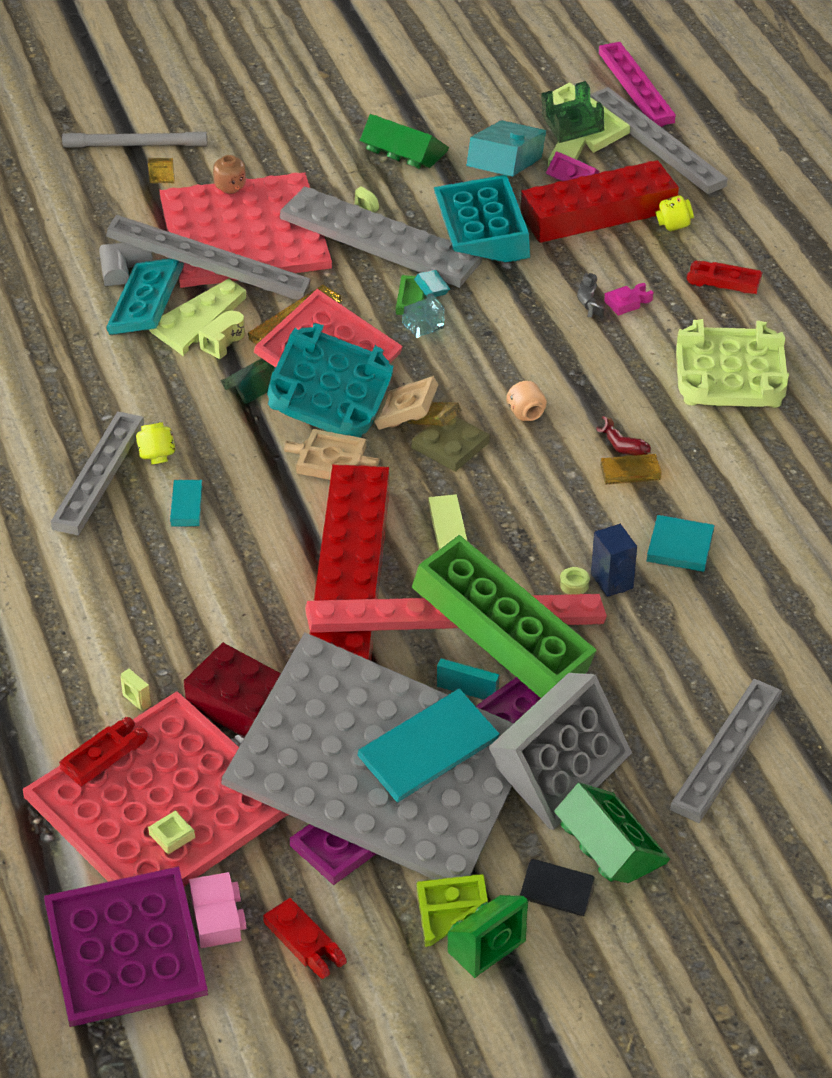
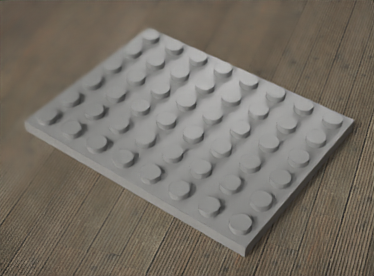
[221,632,514,880]

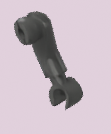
[577,273,605,318]

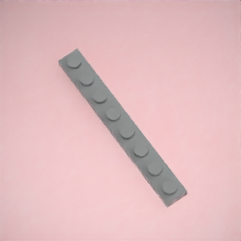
[589,87,728,194]
[106,215,311,301]

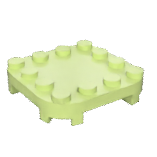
[676,319,789,408]

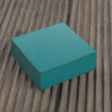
[414,270,450,298]

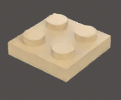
[374,376,438,430]

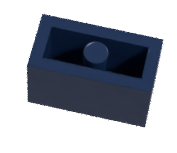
[591,523,638,597]

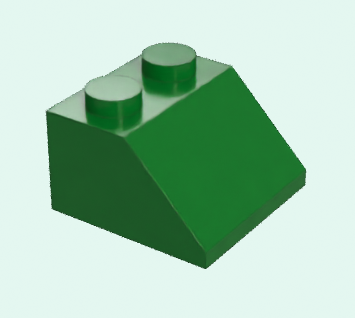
[447,895,528,978]

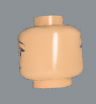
[506,381,547,421]

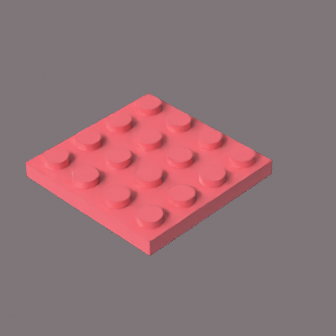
[254,289,403,368]

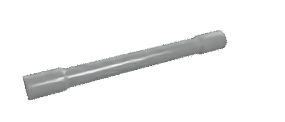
[62,132,208,148]

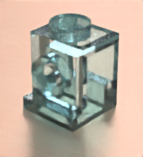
[402,293,444,338]

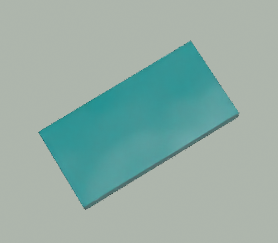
[106,258,184,335]
[357,688,500,803]

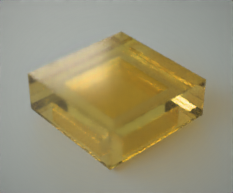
[148,158,175,183]

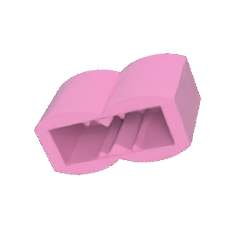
[189,872,246,948]

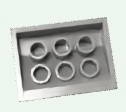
[489,673,632,830]

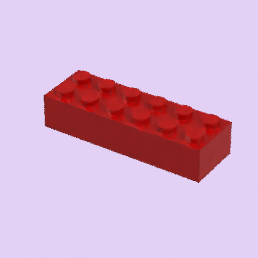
[521,160,679,243]

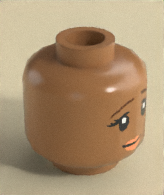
[213,155,246,194]

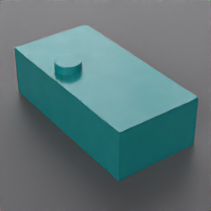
[466,120,546,177]

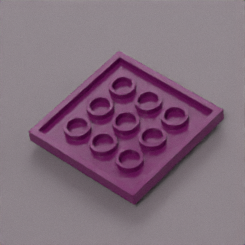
[44,866,208,1027]

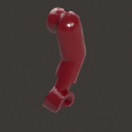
[596,416,651,457]

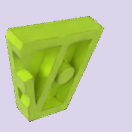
[416,874,488,947]

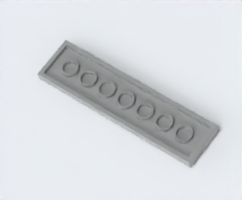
[280,186,483,288]

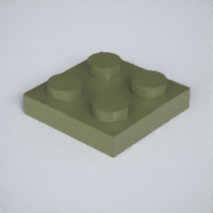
[412,411,490,472]

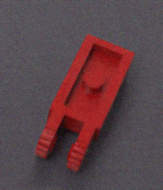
[686,260,763,295]
[59,717,149,787]
[263,898,347,979]

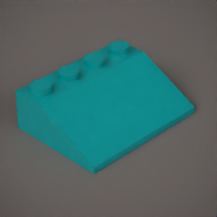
[434,175,530,262]

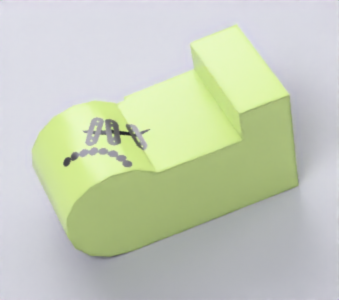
[199,310,245,359]

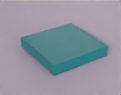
[646,515,715,572]

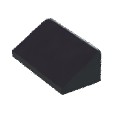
[520,859,595,916]

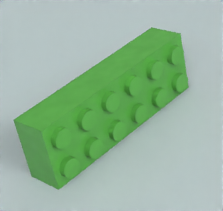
[412,535,597,698]

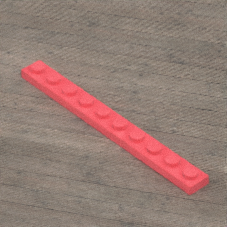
[305,594,607,632]

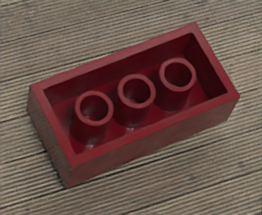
[183,642,281,737]

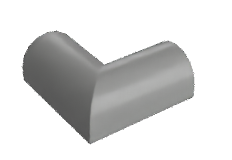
[99,243,153,286]

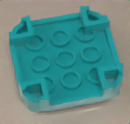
[267,323,394,438]

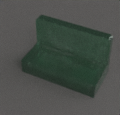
[221,358,275,404]

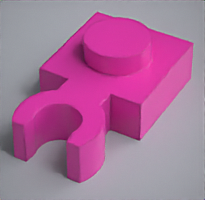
[604,283,654,316]

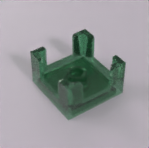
[541,81,604,143]

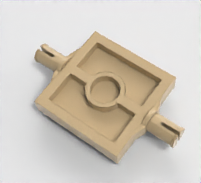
[284,429,379,480]

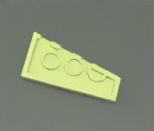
[551,82,630,153]
[149,278,246,356]

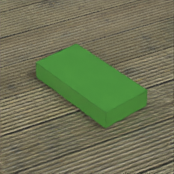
[396,275,425,316]

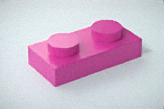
[546,151,600,181]

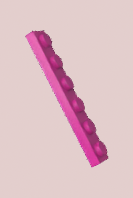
[599,42,676,127]

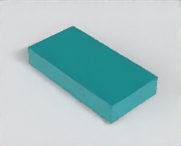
[170,480,203,527]
[437,658,499,700]

